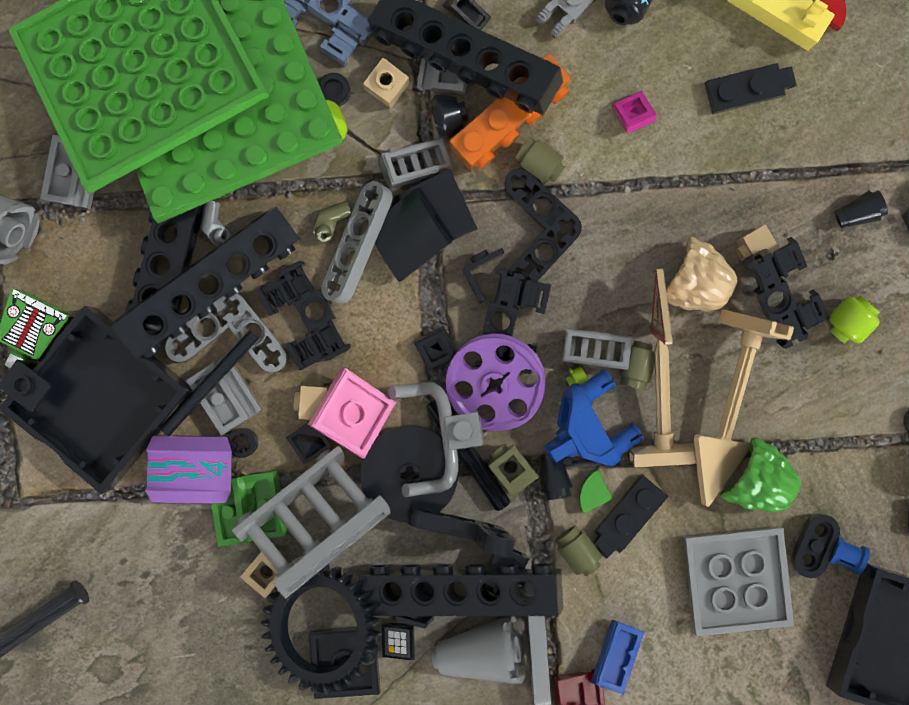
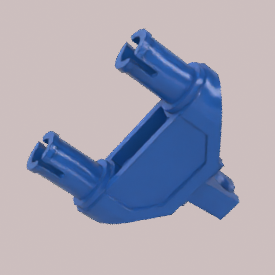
[543,369,644,466]

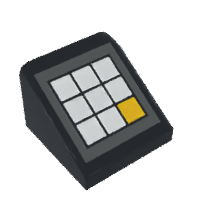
[381,623,415,660]

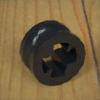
[227,428,258,458]

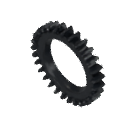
[260,564,382,694]

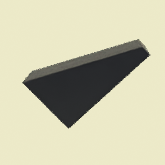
[442,0,491,30]

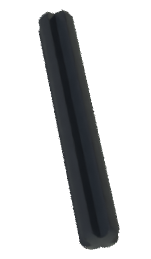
[426,400,510,511]

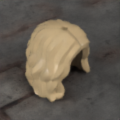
[666,237,738,312]

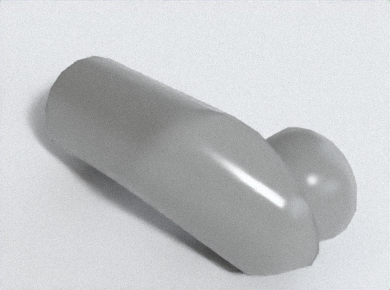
[200,201,231,246]

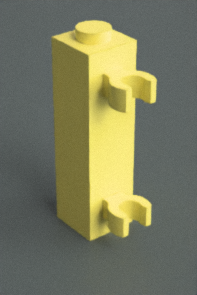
[726,0,835,51]

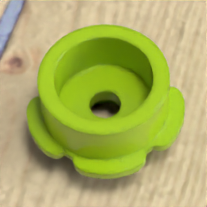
[566,366,589,386]

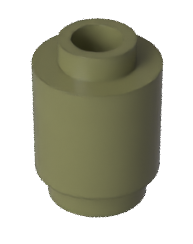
[515,137,565,184]
[619,340,655,390]
[555,525,602,576]

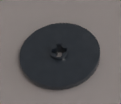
[360,425,458,523]

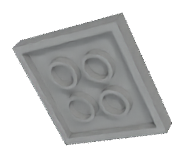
[683,526,794,637]

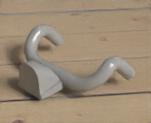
[388,382,484,497]

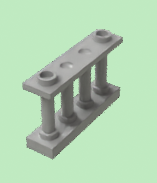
[232,446,390,599]

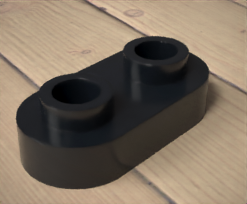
[791,513,840,578]

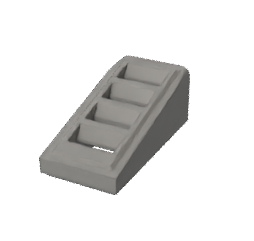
[378,138,453,190]
[562,328,633,370]

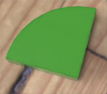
[579,469,613,514]

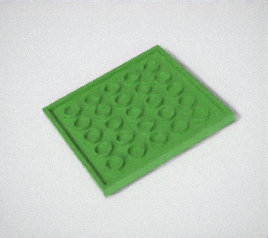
[8,0,270,194]
[135,0,344,224]

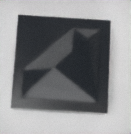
[414,326,457,371]
[286,422,332,464]

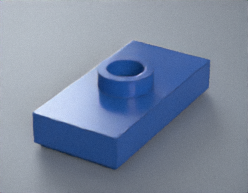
[591,619,645,695]

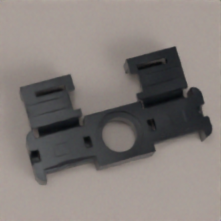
[742,237,829,349]
[255,261,351,371]
[476,268,552,374]

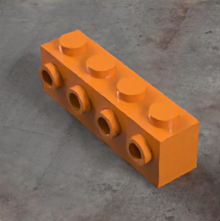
[449,53,571,172]

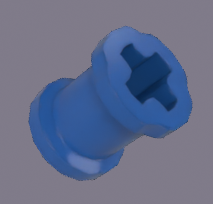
[829,537,870,575]

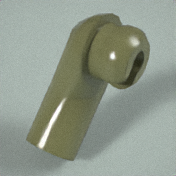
[312,200,351,243]

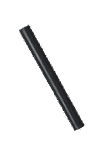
[159,330,259,436]

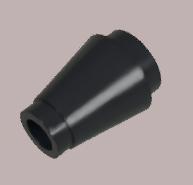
[834,190,888,229]
[541,453,573,501]

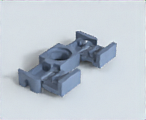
[284,0,374,68]

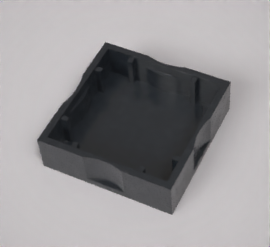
[0,305,192,494]
[826,563,909,705]

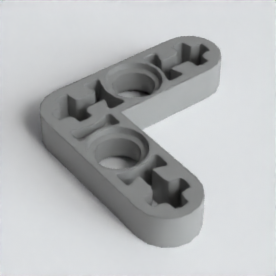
[165,293,289,373]

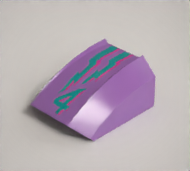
[145,435,232,503]

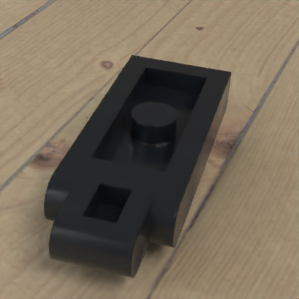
[704,63,797,115]
[593,474,669,559]

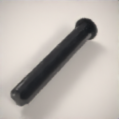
[0,580,89,658]

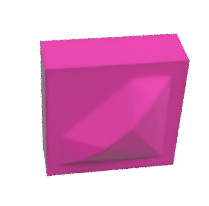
[612,90,657,134]

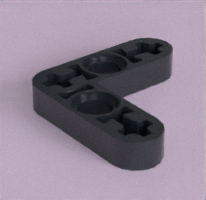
[504,168,582,282]
[408,507,516,557]

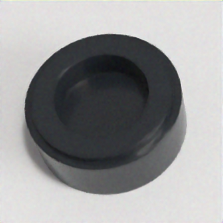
[318,73,351,107]

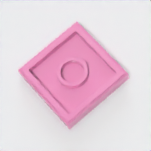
[308,368,396,459]

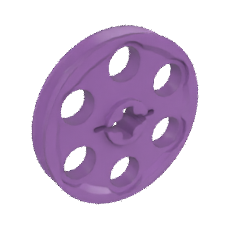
[446,333,546,431]

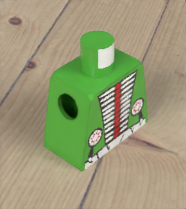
[0,288,75,368]

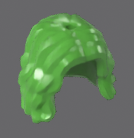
[720,437,801,513]

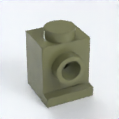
[488,443,539,497]

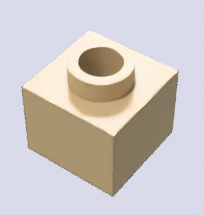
[363,58,410,109]
[735,224,779,262]
[294,385,329,420]
[240,552,278,598]

